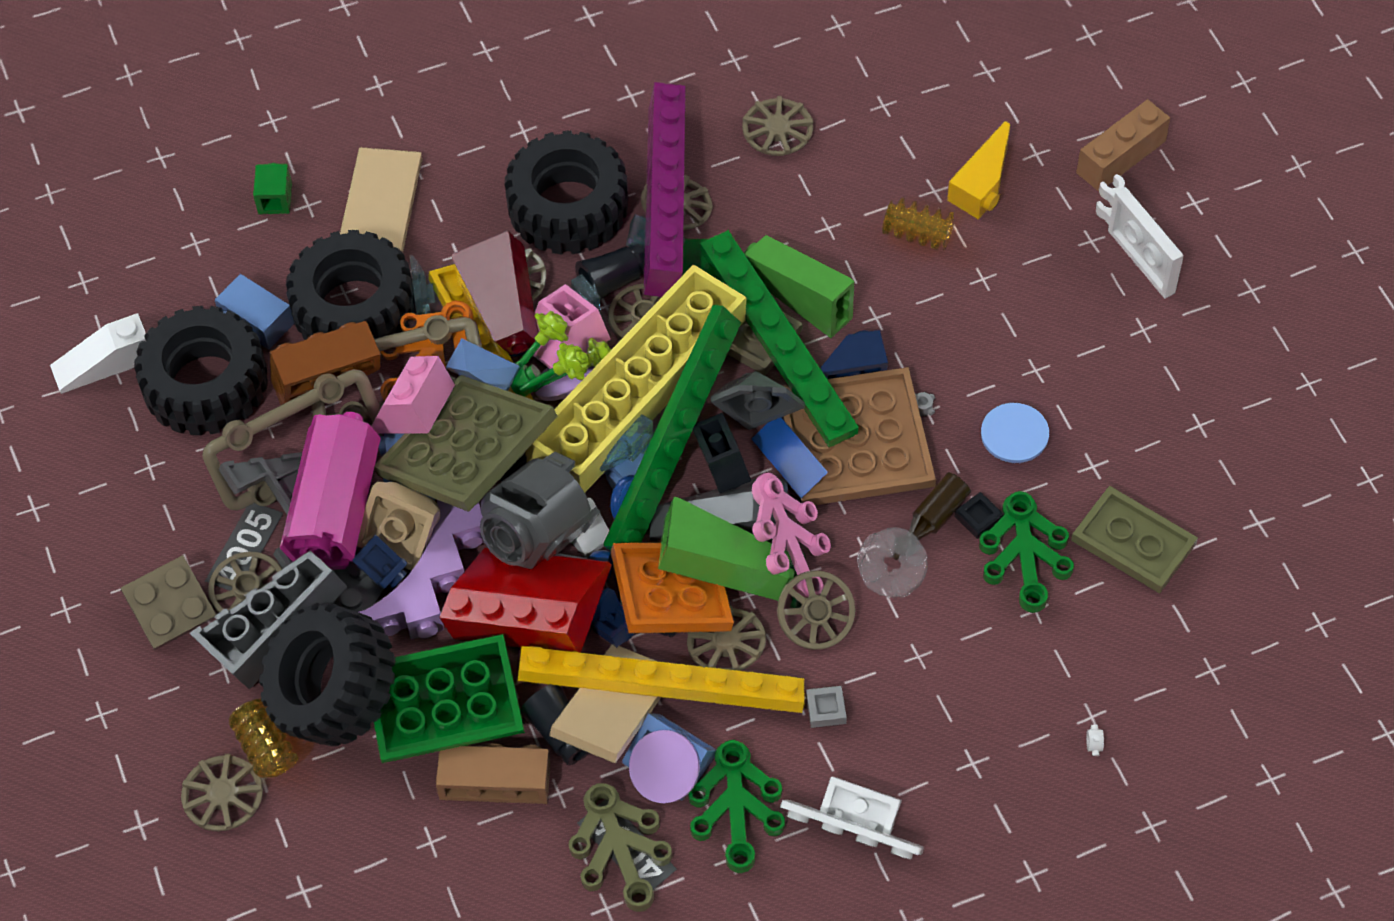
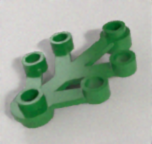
[979,491,1074,613]
[688,740,785,873]

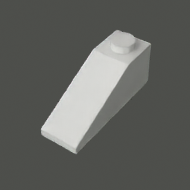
[50,313,146,394]

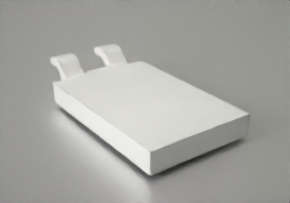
[1096,174,1184,299]

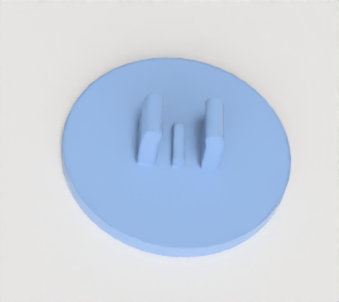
[981,403,1049,463]

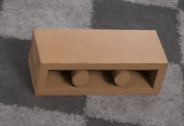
[1077,99,1170,192]
[436,744,551,804]

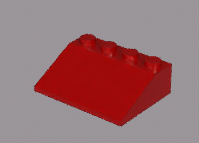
[439,548,612,653]

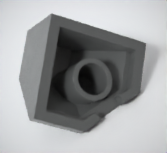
[711,371,805,430]

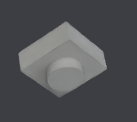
[806,686,847,728]

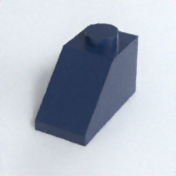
[821,330,888,379]

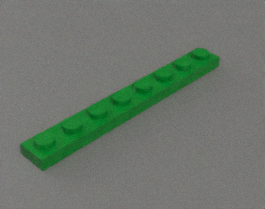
[700,230,859,448]
[603,305,742,551]

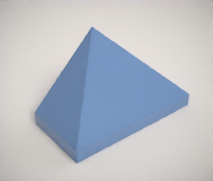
[446,338,520,391]

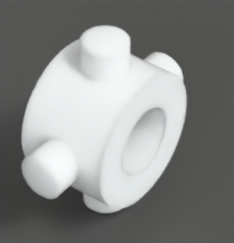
[1087,725,1104,756]

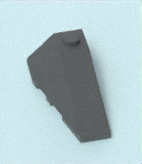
[650,479,788,542]

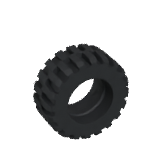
[504,131,628,255]
[286,230,415,340]
[134,306,268,435]
[260,602,395,746]

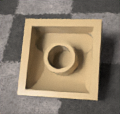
[357,482,441,571]

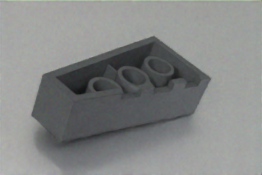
[189,551,347,690]

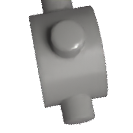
[915,392,935,416]

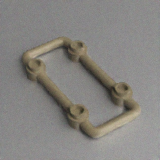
[311,315,482,423]
[202,369,383,511]

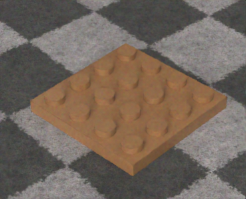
[782,367,936,505]

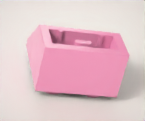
[527,284,611,369]

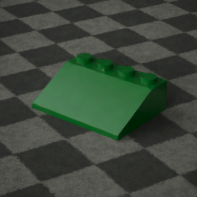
[374,634,524,763]

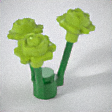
[510,311,611,397]

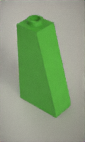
[744,235,854,338]
[658,497,794,601]

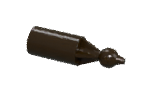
[893,472,971,560]

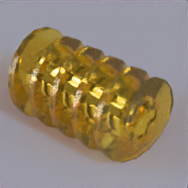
[882,197,954,251]
[229,699,299,778]

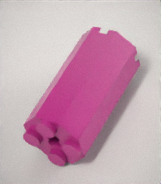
[280,412,381,570]

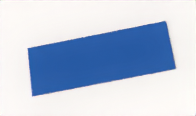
[752,418,828,498]

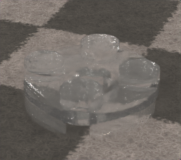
[857,527,928,598]

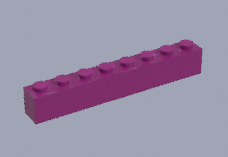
[644,82,685,297]

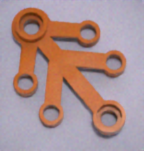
[380,301,473,401]

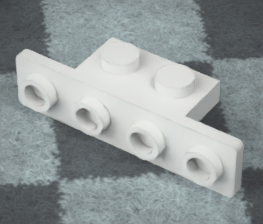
[780,776,925,859]

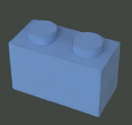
[215,274,294,350]

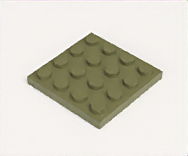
[374,375,558,512]

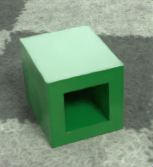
[253,163,292,214]

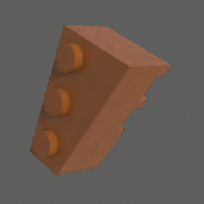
[270,321,381,405]

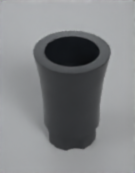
[575,244,645,304]
[520,684,590,765]

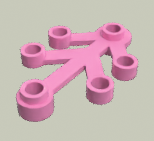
[752,473,831,598]

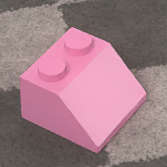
[371,356,455,434]

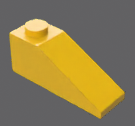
[947,121,1010,219]

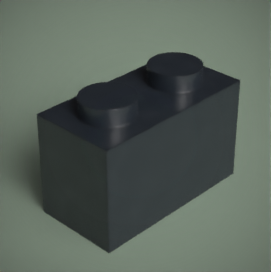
[693,413,751,494]

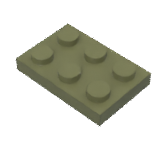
[1071,486,1198,594]

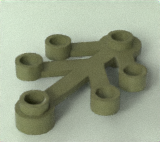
[569,783,672,912]

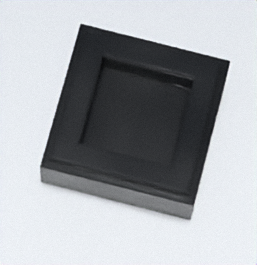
[954,492,1004,539]

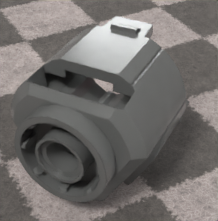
[480,452,600,569]

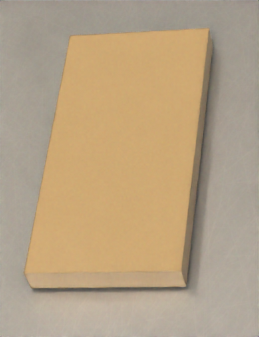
[340,147,422,253]
[550,645,661,764]

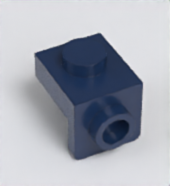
[352,535,408,589]
[591,587,636,648]

